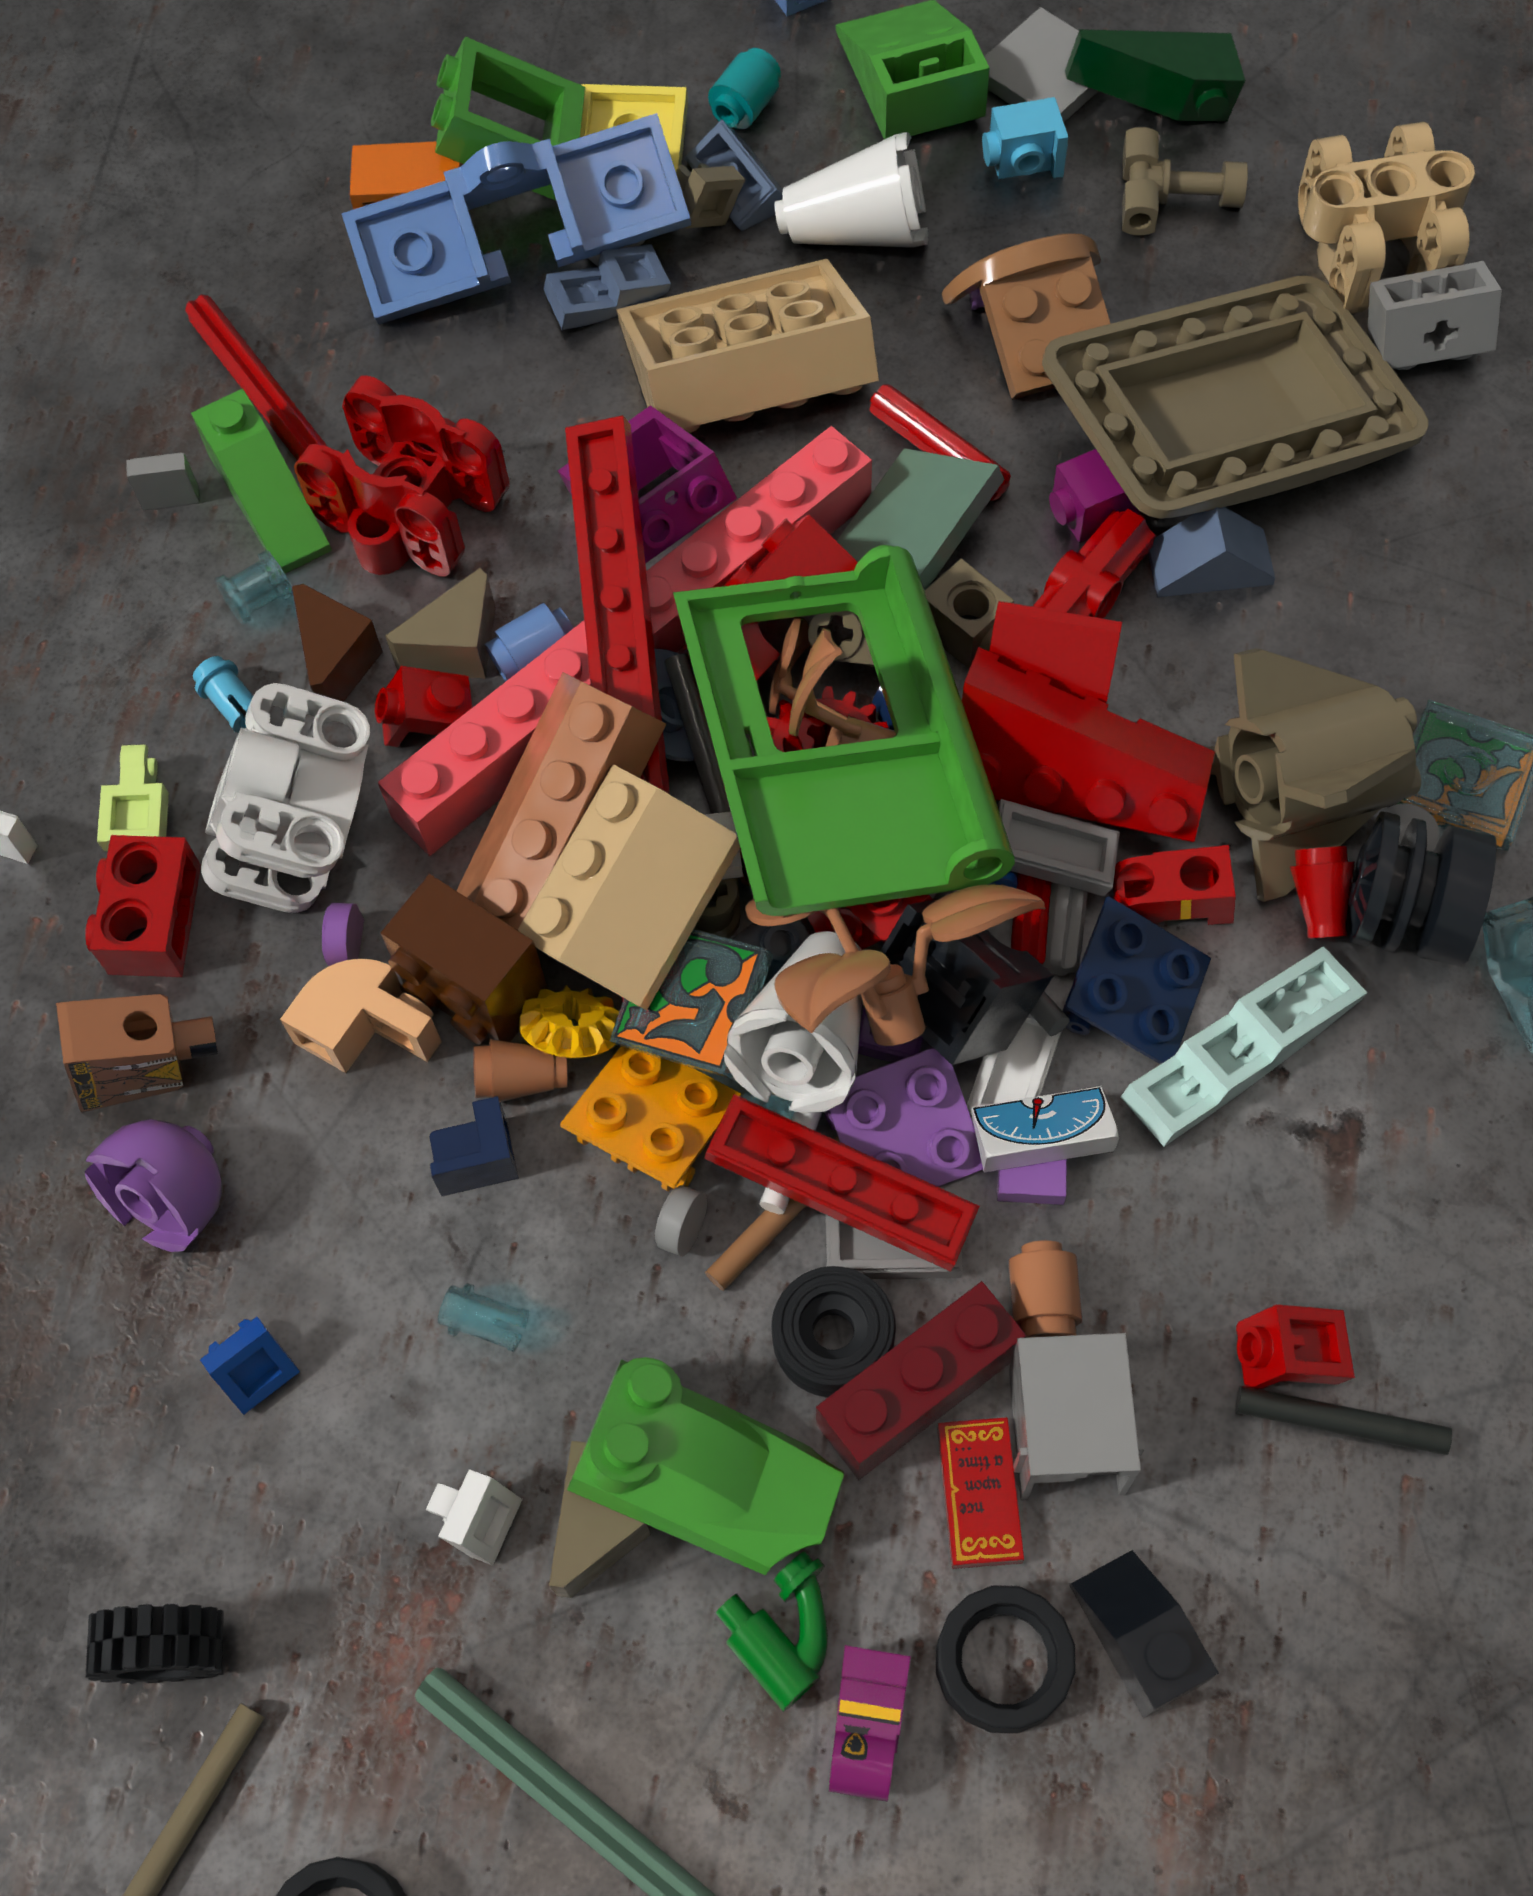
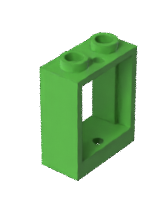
[431,36,585,201]

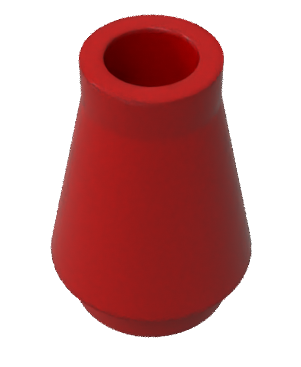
[1289,846,1355,938]

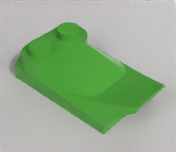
[567,1357,845,1575]

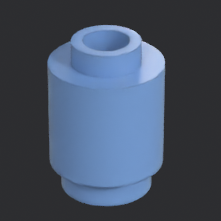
[484,603,573,682]

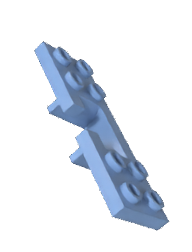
[341,113,691,325]

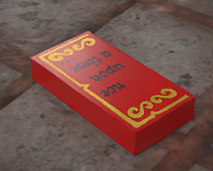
[937,1417,1024,1569]

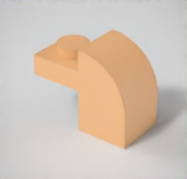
[280,959,442,1073]

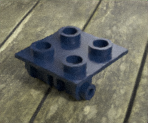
[1063,896,1211,1064]

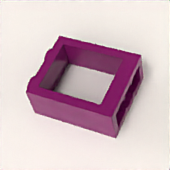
[558,405,737,564]

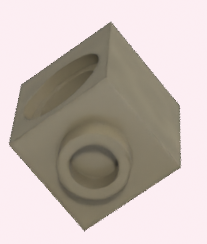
[924,558,1014,669]

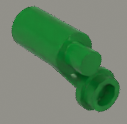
[715,1551,828,1712]

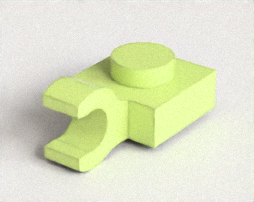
[97,744,169,852]

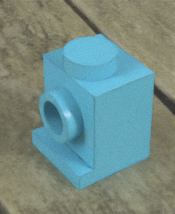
[982,97,1068,179]

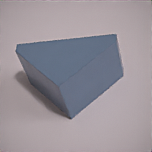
[1148,507,1275,597]

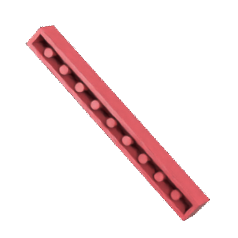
[378,426,872,856]

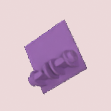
[824,1047,983,1187]

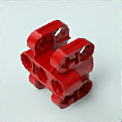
[294,375,510,577]

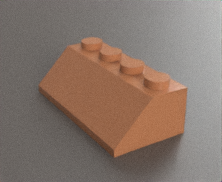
[456,672,666,930]

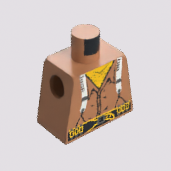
[56,994,218,1112]

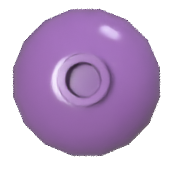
[84,1119,222,1252]

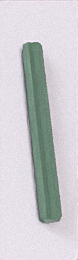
[415,1668,715,1896]

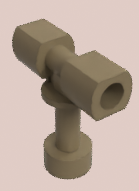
[1122,127,1248,235]

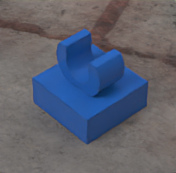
[200,1317,300,1415]

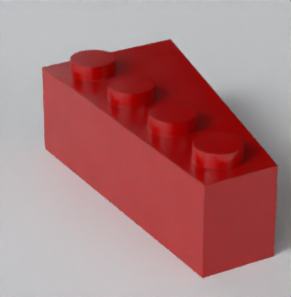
[961,647,1215,842]

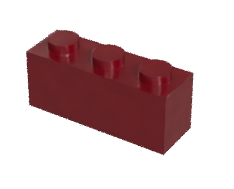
[816,1281,1026,1480]

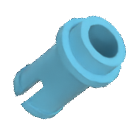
[193,656,253,733]

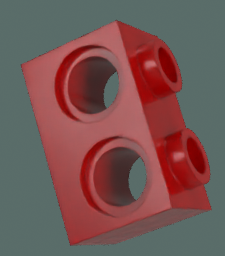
[85,835,201,977]

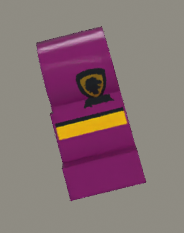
[829,1645,911,1802]

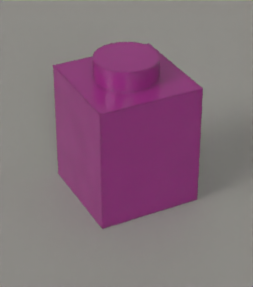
[1049,449,1141,543]

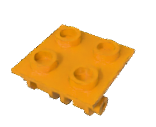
[560,1041,741,1192]

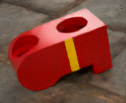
[1113,845,1236,925]

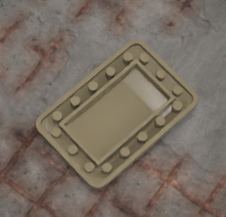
[1042,275,1428,519]

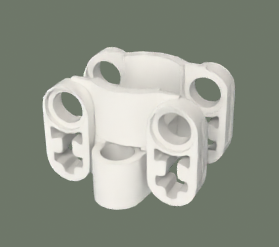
[201,683,370,913]

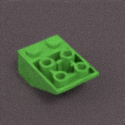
[836,0,990,140]

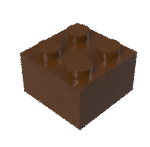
[380,874,548,1045]

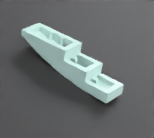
[1120,946,1368,1147]

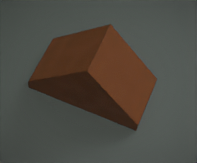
[292,584,383,702]

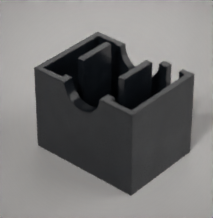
[880,898,1054,1065]

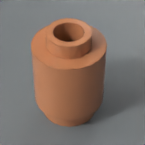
[1009,1240,1082,1338]

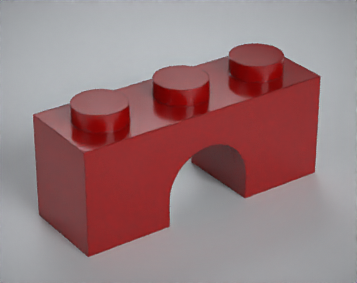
[677,514,857,681]

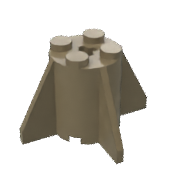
[1206,648,1421,902]

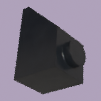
[1069,1550,1219,1718]

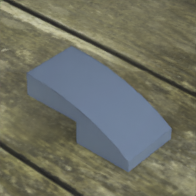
[544,244,671,330]

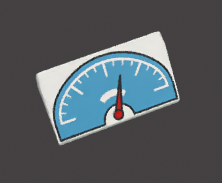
[971,1086,1119,1173]

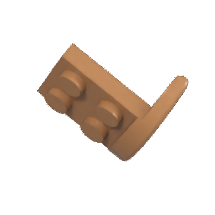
[942,234,1111,400]

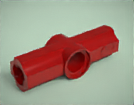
[1032,509,1155,619]

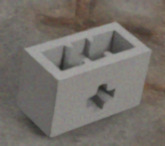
[1367,261,1502,370]

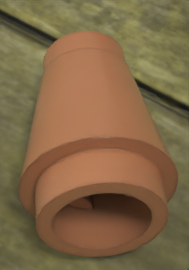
[473,1039,567,1102]

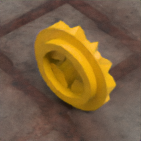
[519,985,622,1058]

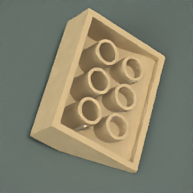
[616,259,879,433]

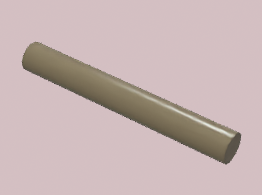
[122,1703,265,1896]

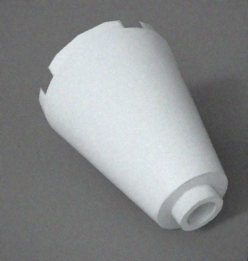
[775,132,928,248]
[724,931,862,1113]

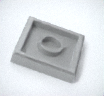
[984,7,1098,122]

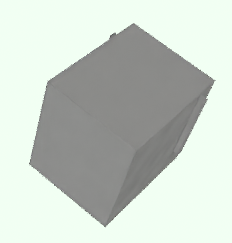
[1009,1333,1145,1500]

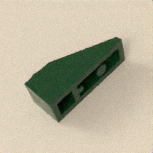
[1065,29,1246,121]

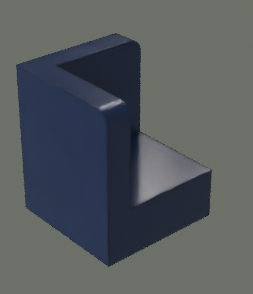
[429,1096,519,1196]

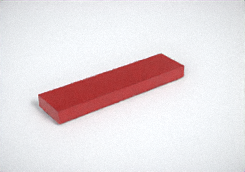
[704,1094,980,1272]

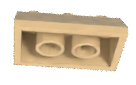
[518,764,740,1010]

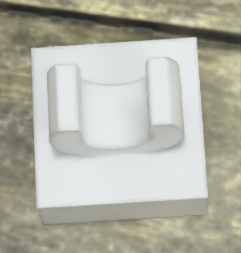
[426,1470,522,1565]

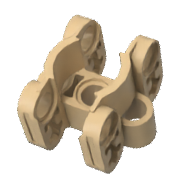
[1298,122,1475,314]

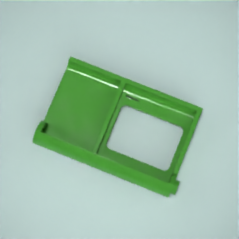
[673,545,1015,916]

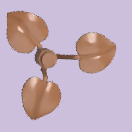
[739,617,896,886]
[745,884,1046,1046]

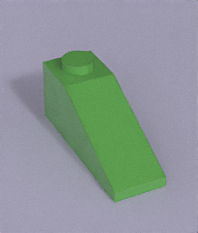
[191,388,332,576]

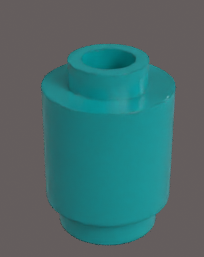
[708,48,781,129]

